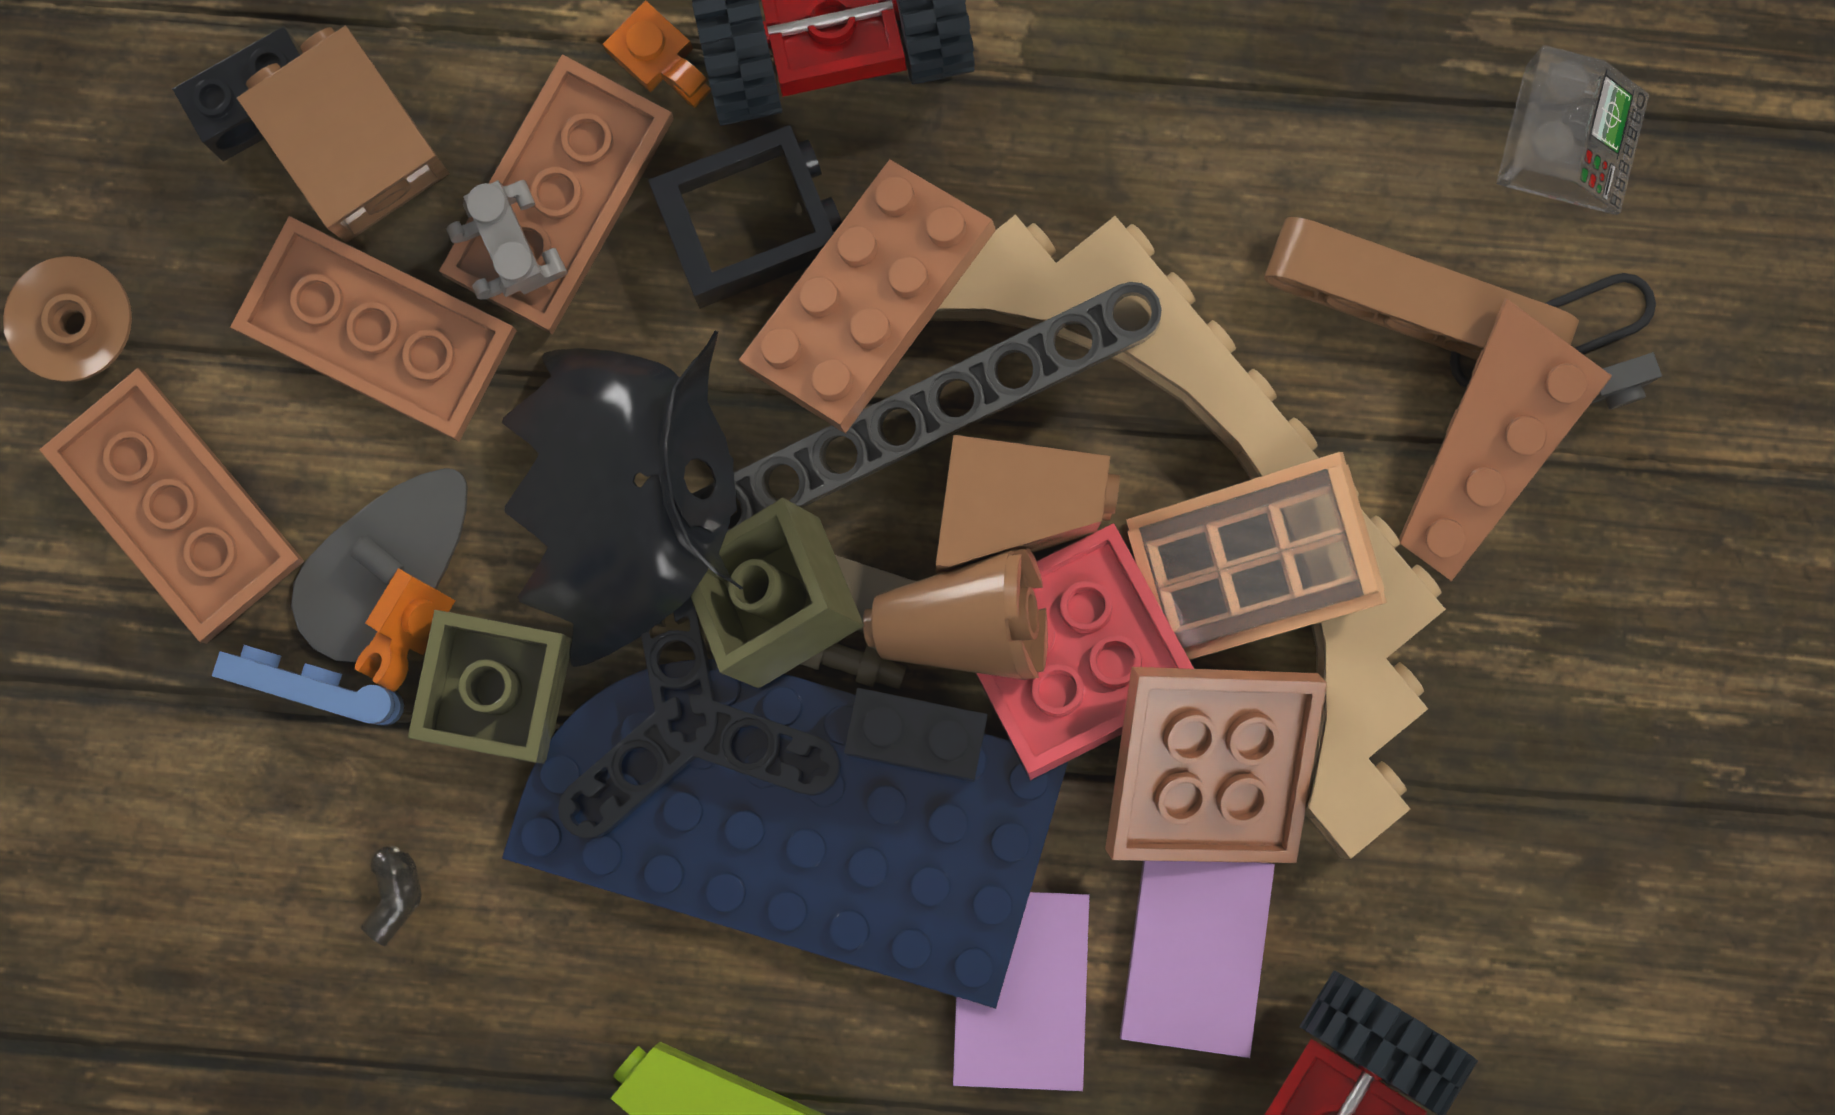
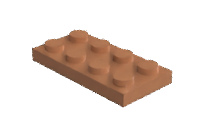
[439,54,674,335]
[739,159,996,434]
[230,216,517,442]
[39,368,304,644]

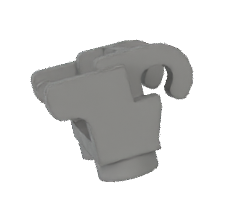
[446,180,568,300]

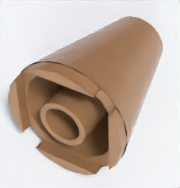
[863,549,1048,680]

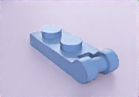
[212,645,404,726]

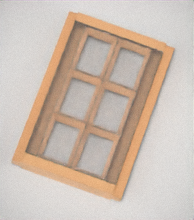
[1126,452,1387,660]

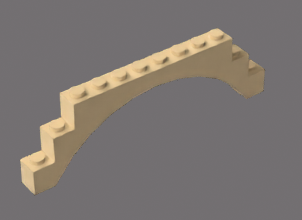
[929,214,1446,859]

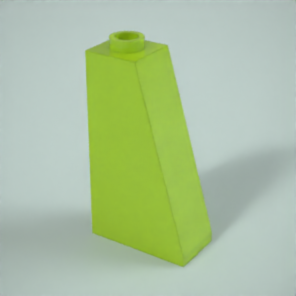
[610,1042,825,1115]

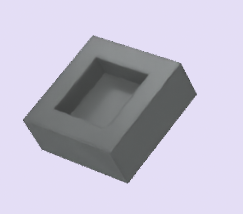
[1591,352,1662,410]

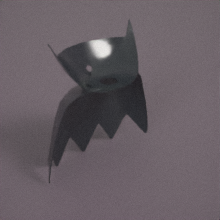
[502,330,743,667]

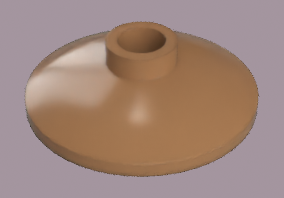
[3,256,132,382]

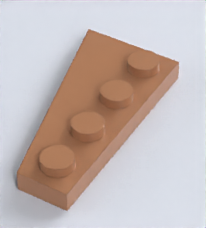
[1399,298,1612,581]

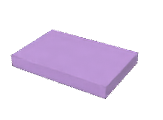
[1120,861,1275,1058]
[953,892,1089,1091]

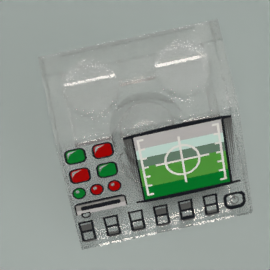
[1496,45,1650,215]

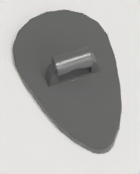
[291,468,468,662]

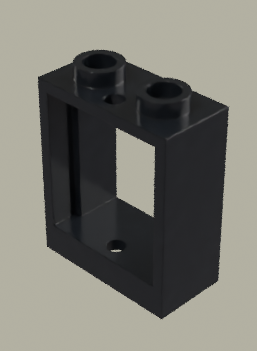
[648,125,842,309]

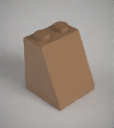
[237,25,450,243]
[935,435,1120,575]

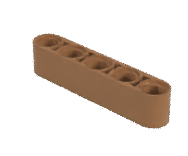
[1264,217,1579,360]

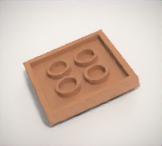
[1105,667,1327,863]

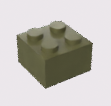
[691,497,864,689]
[408,610,572,764]

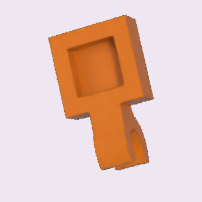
[602,0,711,108]
[355,568,456,692]

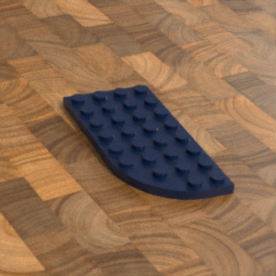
[502,659,1068,1009]

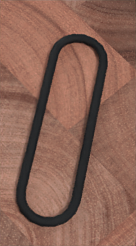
[1450,273,1656,389]

